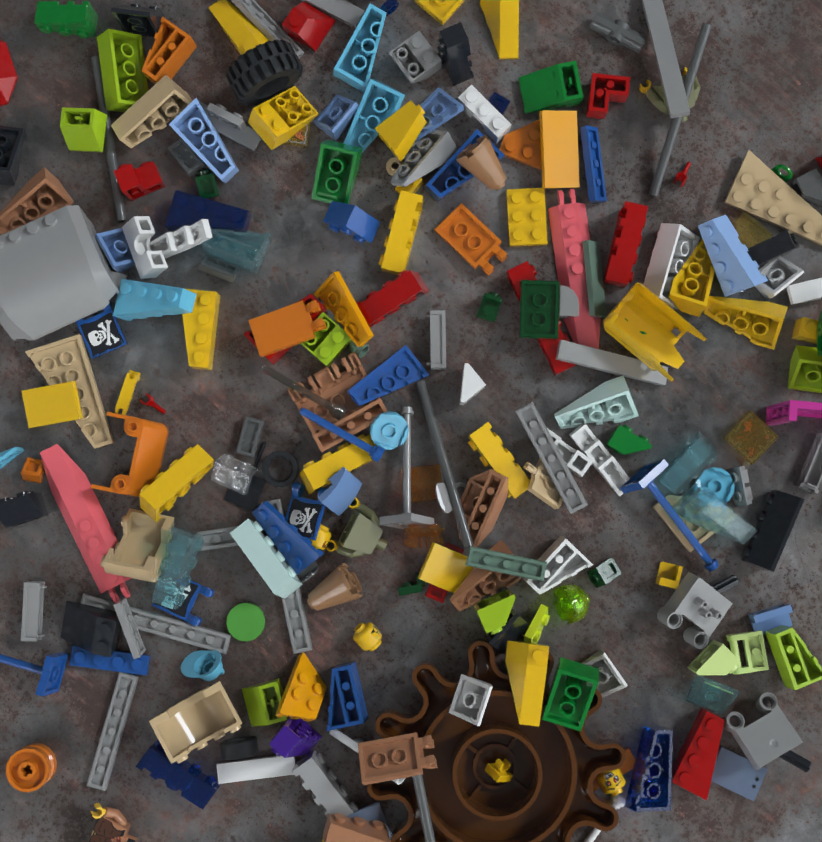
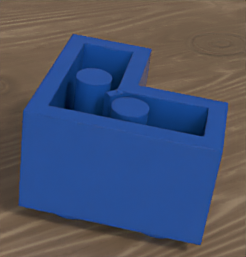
[323,201,381,244]

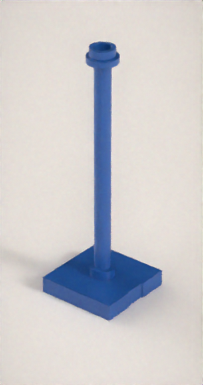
[620,459,719,572]
[0,652,69,697]

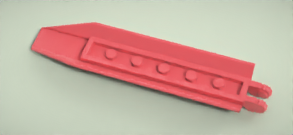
[548,188,601,349]
[40,444,132,603]

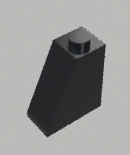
[747,230,800,265]

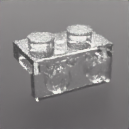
[211,454,257,495]

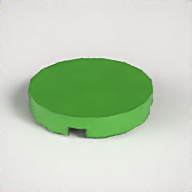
[226,602,265,642]

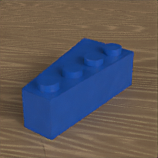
[424,129,505,202]

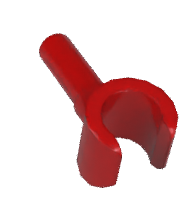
[673,162,691,187]
[140,393,166,415]

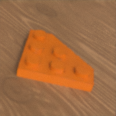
[499,119,542,170]

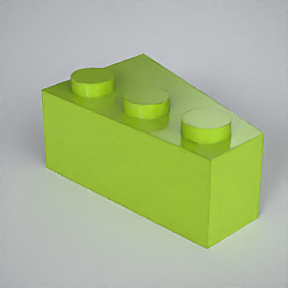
[765,625,822,690]

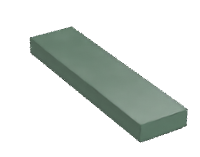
[583,240,607,318]
[466,546,547,581]

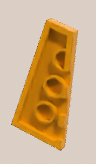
[314,271,374,347]

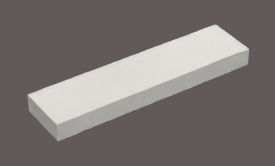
[216,755,295,784]

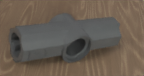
[589,12,647,53]

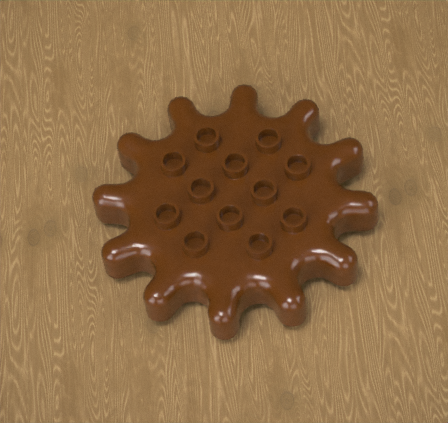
[367,638,626,842]

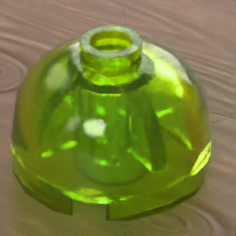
[554,584,590,625]

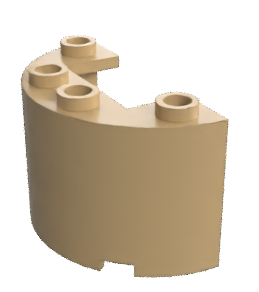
[101,508,174,582]
[149,681,242,764]

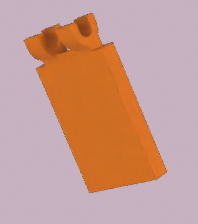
[435,203,507,276]
[248,300,327,357]

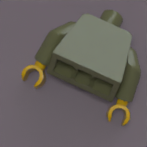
[639,67,701,122]
[326,497,387,558]

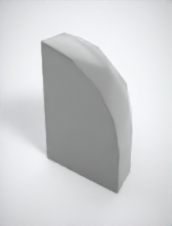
[559,285,579,318]

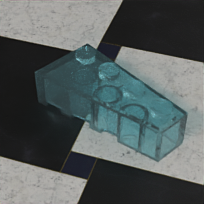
[151,527,204,609]

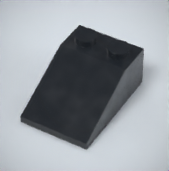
[111,4,165,37]
[0,126,24,186]
[60,601,121,657]
[486,608,530,654]

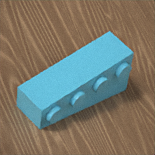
[333,3,386,93]

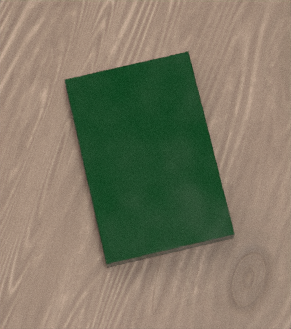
[519,280,560,339]

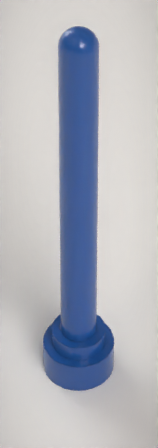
[299,408,385,462]

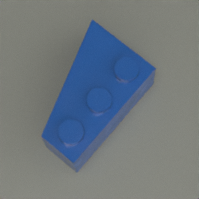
[327,661,369,731]

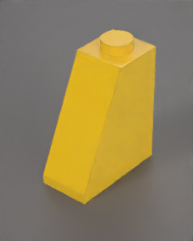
[375,100,427,162]

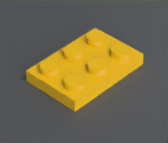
[506,188,548,247]

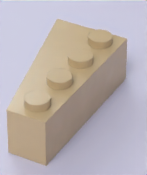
[111,75,193,148]

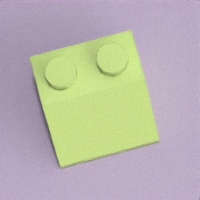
[687,639,740,675]

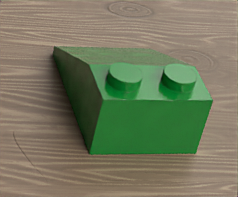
[311,140,363,204]
[542,657,599,731]

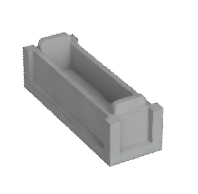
[426,310,446,370]
[795,433,822,494]
[21,581,47,642]

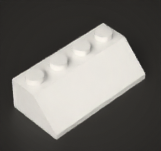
[643,223,700,309]

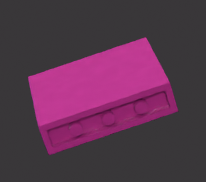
[766,400,822,426]

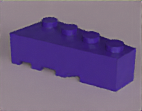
[269,717,323,758]

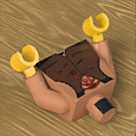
[89,803,138,842]

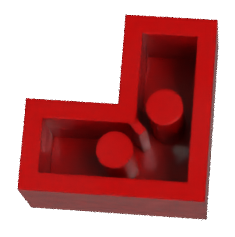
[586,73,631,119]
[113,161,166,201]

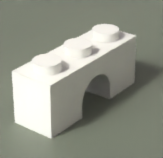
[458,85,512,144]
[122,216,168,279]
[547,428,593,477]

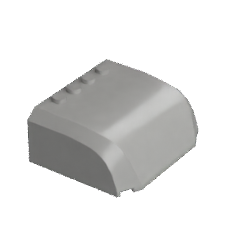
[0,205,119,341]

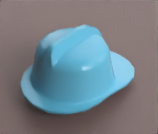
[181,650,225,681]

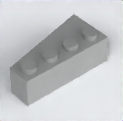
[292,750,359,818]

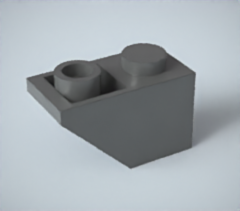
[790,169,822,207]

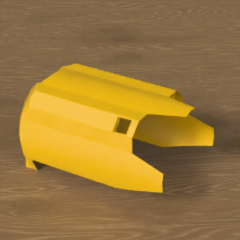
[603,282,707,382]

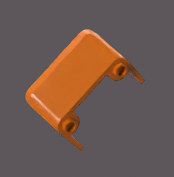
[90,412,169,497]

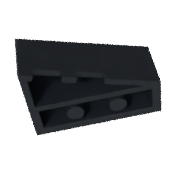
[437,22,474,86]

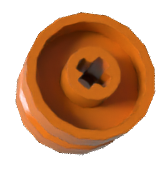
[6,743,57,792]

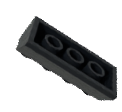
[742,490,805,572]

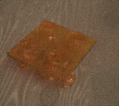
[402,464,442,503]
[404,524,444,548]

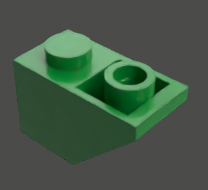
[605,424,653,455]

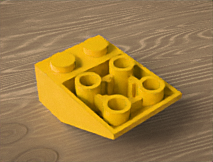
[248,86,319,150]

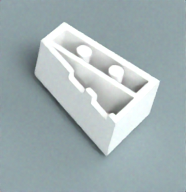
[521,535,593,594]

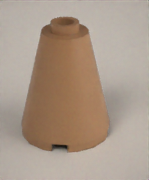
[456,135,507,191]
[307,563,363,611]

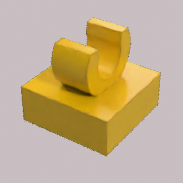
[485,759,513,782]

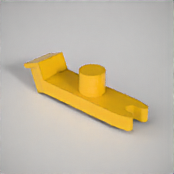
[115,370,141,415]

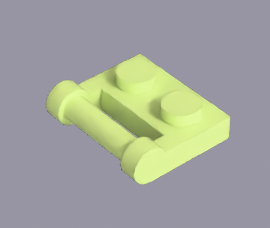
[726,630,769,675]

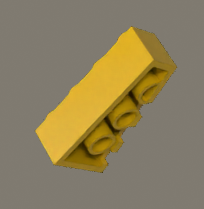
[379,190,423,275]
[467,422,530,499]
[299,434,376,495]
[139,444,214,523]

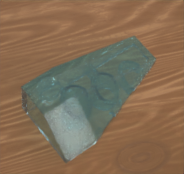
[673,480,757,544]

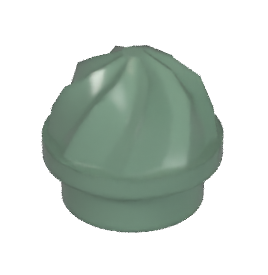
[349,341,369,358]

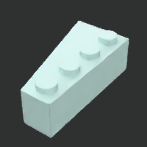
[230,519,303,599]

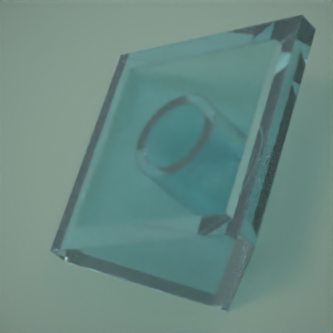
[686,674,740,715]

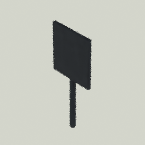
[224,441,266,511]

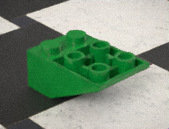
[518,61,583,114]

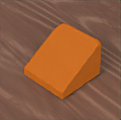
[21,457,45,483]

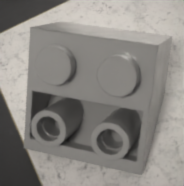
[389,31,442,84]

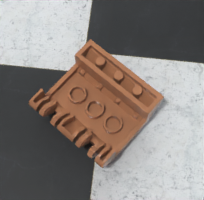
[287,352,387,452]

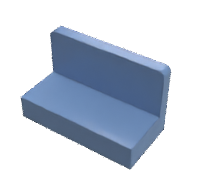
[748,603,793,635]

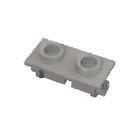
[727,466,753,506]

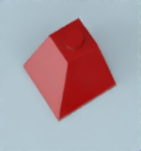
[282,1,336,52]

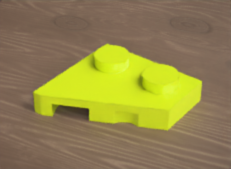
[524,604,550,644]

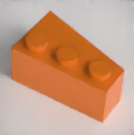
[141,16,197,84]

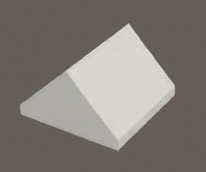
[755,256,804,301]
[459,363,486,405]
[582,649,628,698]
[449,674,493,726]

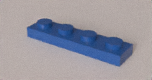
[580,125,607,203]
[70,645,151,675]

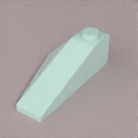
[554,375,639,429]

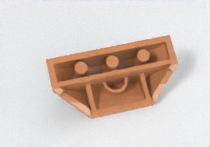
[456,469,508,547]

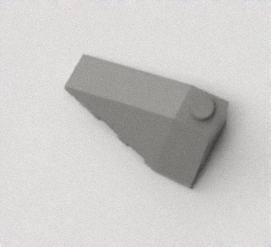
[391,130,458,187]

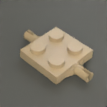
[523,457,563,509]

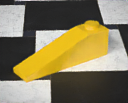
[208,0,269,55]
[480,0,519,59]
[669,239,715,317]
[704,296,788,350]
[505,640,549,727]

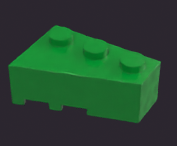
[34,1,98,39]

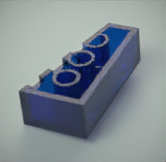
[165,190,252,234]
[624,726,673,812]
[135,740,220,809]

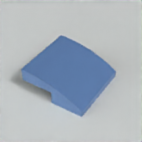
[318,467,362,516]

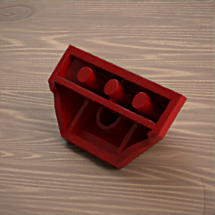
[0,40,18,107]

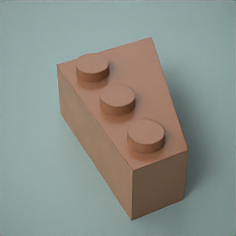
[323,813,391,842]

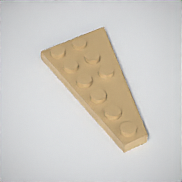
[724,150,822,246]
[25,334,114,449]

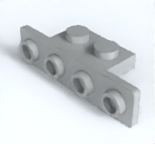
[201,102,262,151]

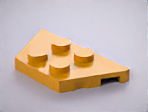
[275,652,327,722]

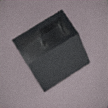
[0,491,48,528]

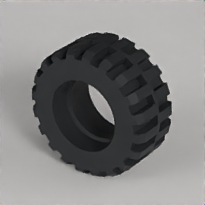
[226,39,303,106]

